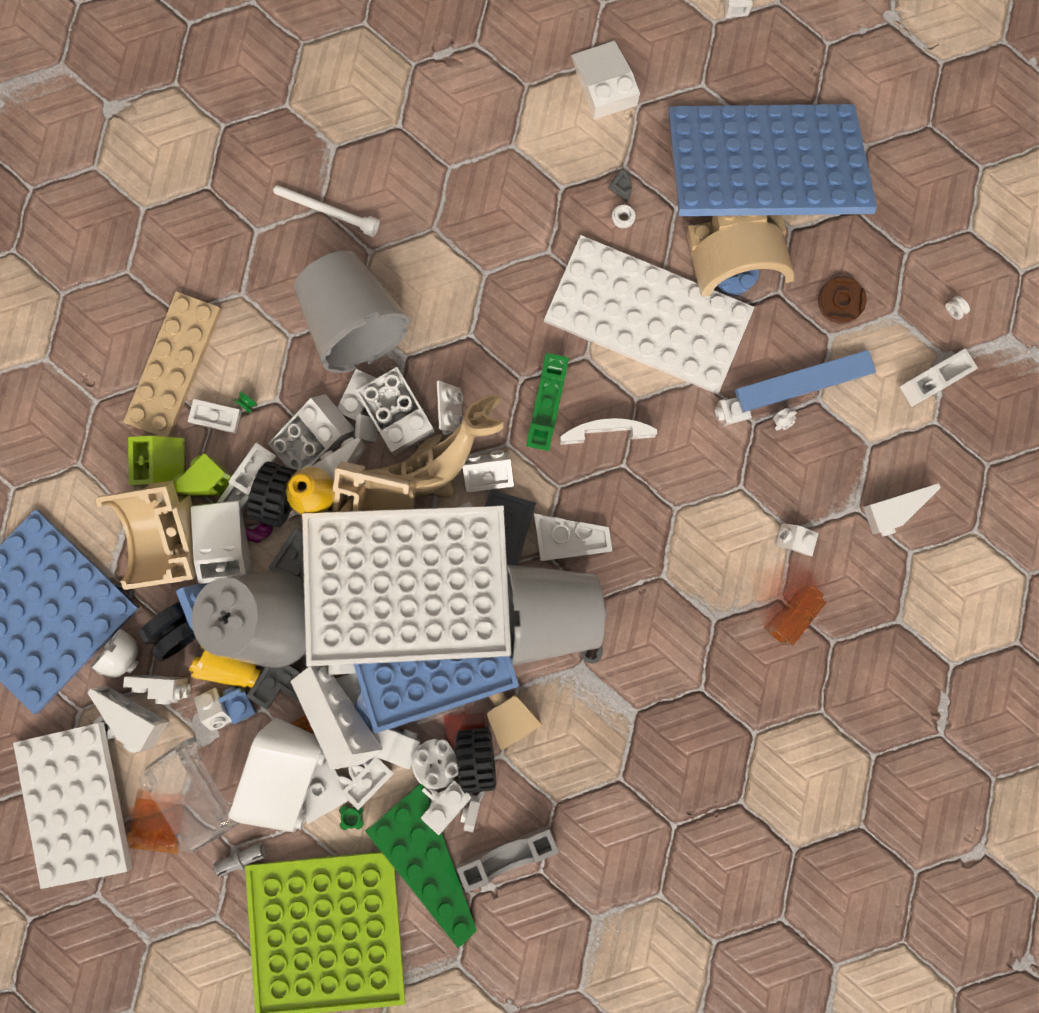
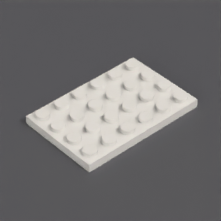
[13,722,132,889]

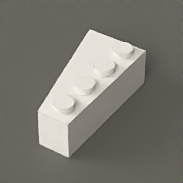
[290,665,383,770]

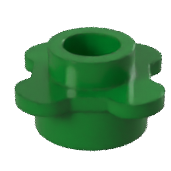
[339,805,364,830]

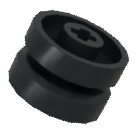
[138,602,196,662]

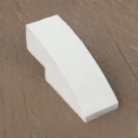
[900,348,978,407]

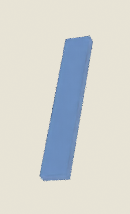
[735,350,876,413]

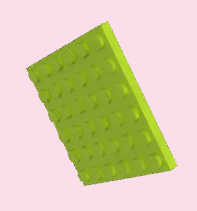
[245,851,406,1013]

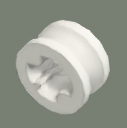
[945,296,970,320]

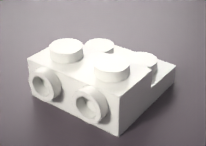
[123,674,191,704]

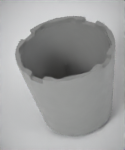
[294,251,410,373]
[507,565,607,665]
[192,570,306,668]

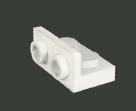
[463,450,514,493]

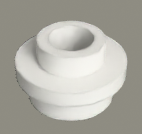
[612,205,635,229]

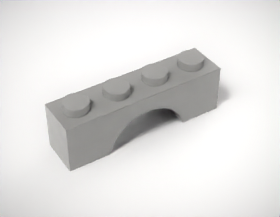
[457,824,559,893]

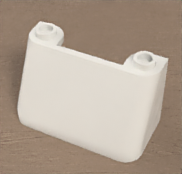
[229,718,327,832]

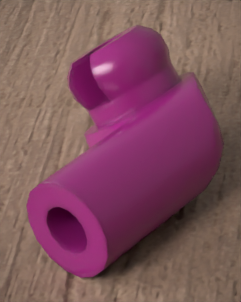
[245,522,273,543]

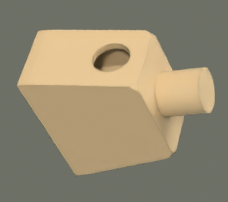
[486,692,542,751]

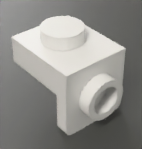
[776,524,819,556]
[194,687,231,731]

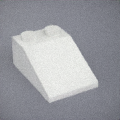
[571,41,640,120]
[88,686,169,753]

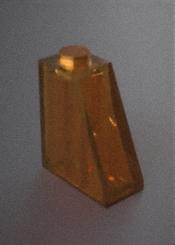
[764,586,827,646]

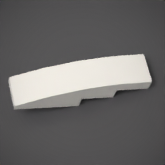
[217,443,277,514]

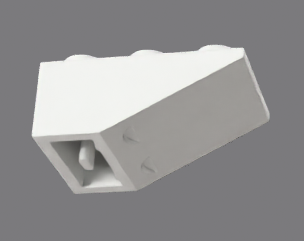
[356,367,435,457]
[268,394,355,471]
[303,437,366,490]
[191,500,253,584]

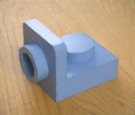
[218,686,257,725]

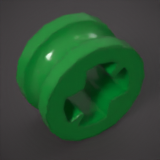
[233,391,258,414]

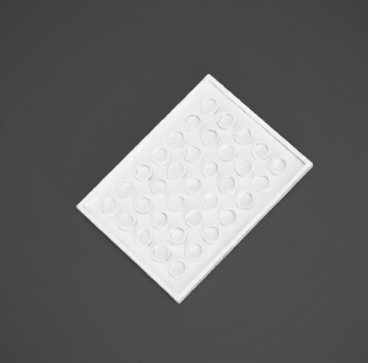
[302,506,511,666]

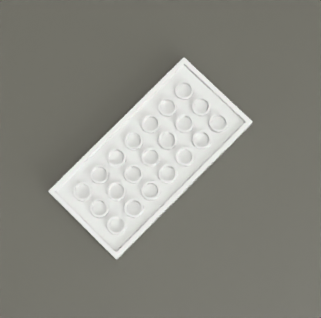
[544,235,754,394]

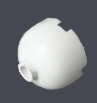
[90,629,139,678]

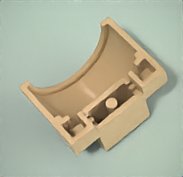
[686,215,795,297]
[333,461,415,512]
[95,480,196,590]

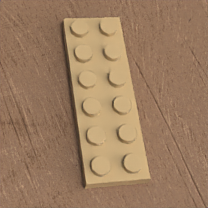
[123,292,222,437]

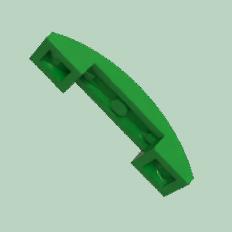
[526,353,569,451]

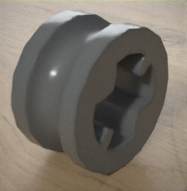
[581,647,603,663]

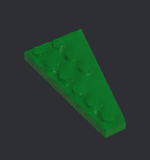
[365,783,477,948]

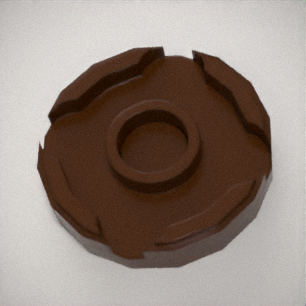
[818,276,867,324]

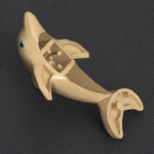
[367,394,503,498]

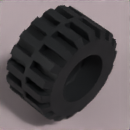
[247,461,297,528]
[456,727,496,794]

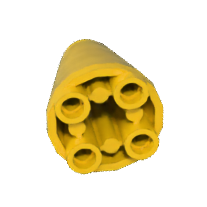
[286,467,335,515]
[188,646,261,688]

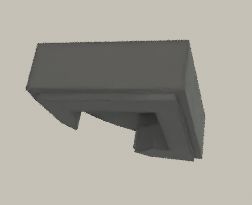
[608,168,632,202]

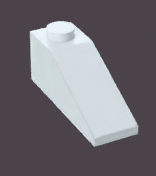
[863,483,941,537]

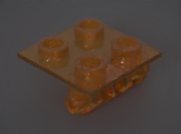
[126,798,185,854]

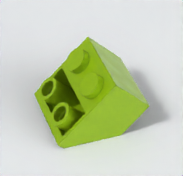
[128,436,186,488]
[173,453,233,497]

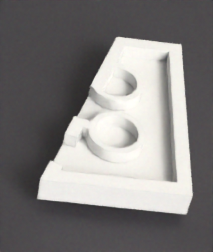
[534,513,612,562]

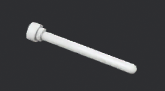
[273,185,380,237]

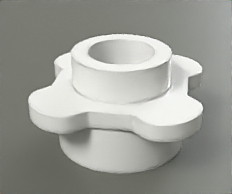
[773,408,797,431]

